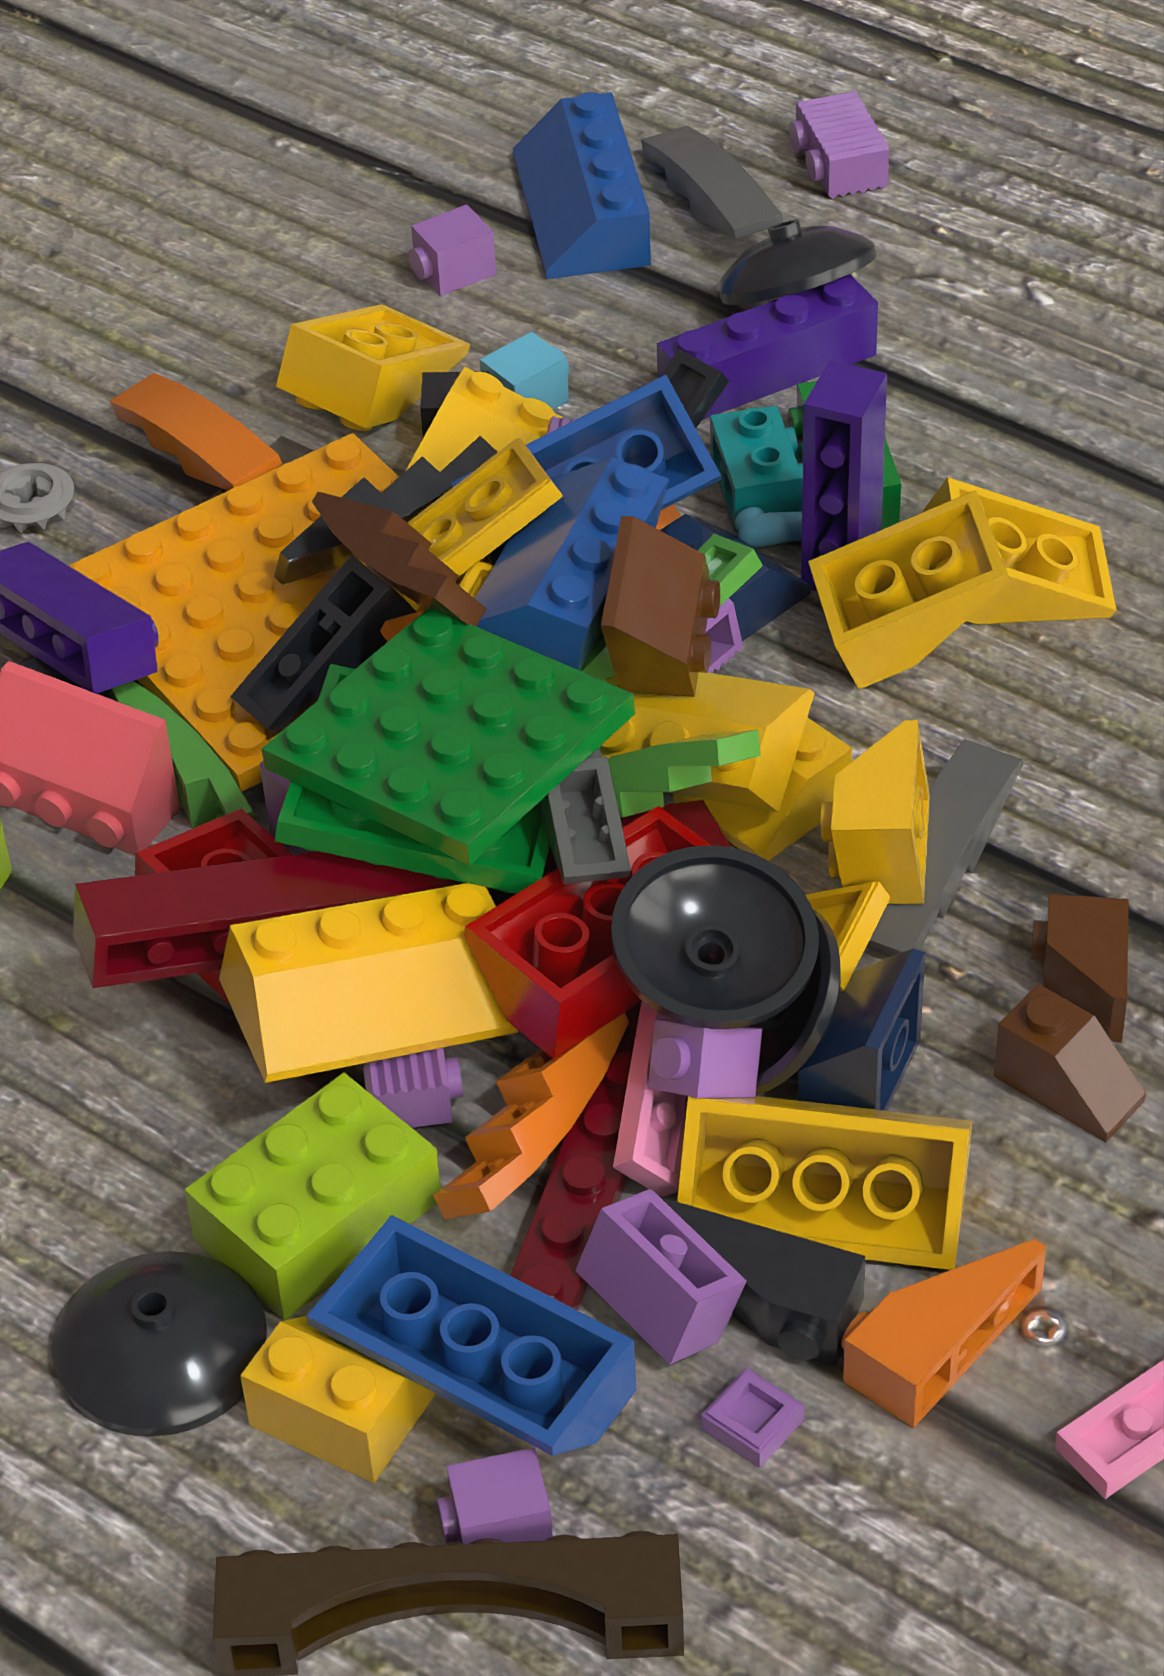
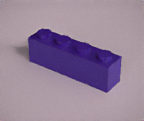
[657,274,878,420]
[801,360,887,592]
[0,541,159,694]

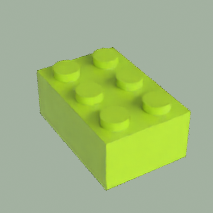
[184,1073,441,1321]

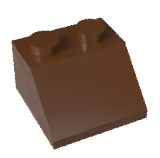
[601,516,720,697]

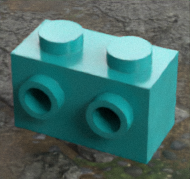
[710,405,803,532]

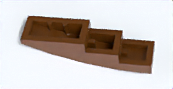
[312,491,487,626]

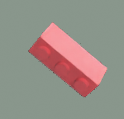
[0,661,180,855]

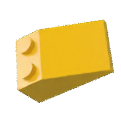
[276,304,470,431]
[406,367,563,472]
[921,477,1116,624]
[808,490,1010,689]

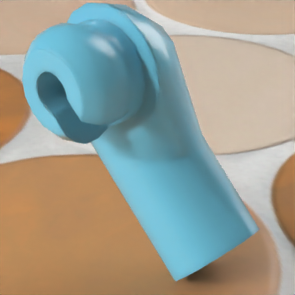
[735,507,802,549]

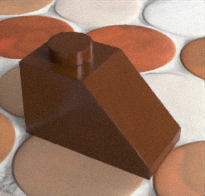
[1031,894,1129,1043]
[994,984,1146,1143]

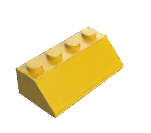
[599,672,815,812]
[219,883,518,1083]
[677,1096,972,1270]

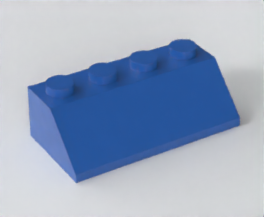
[513,92,651,279]
[451,375,722,566]
[475,457,669,671]
[307,1215,636,1456]

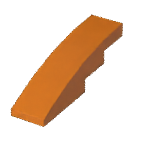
[109,373,283,491]
[433,1013,629,1219]

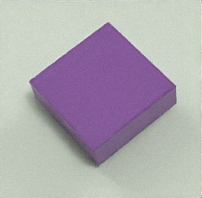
[701,1367,805,1468]

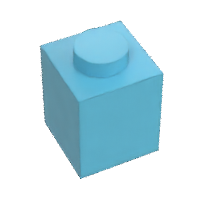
[479,331,569,410]

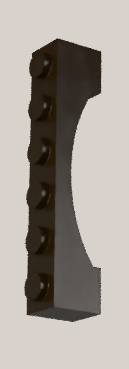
[213,1531,684,1676]

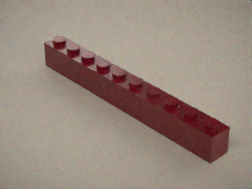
[73,800,732,988]

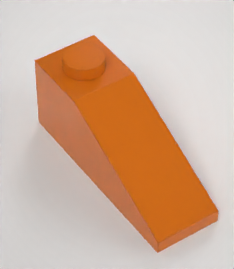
[841,1239,1046,1428]

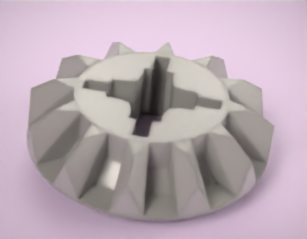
[0,463,75,533]

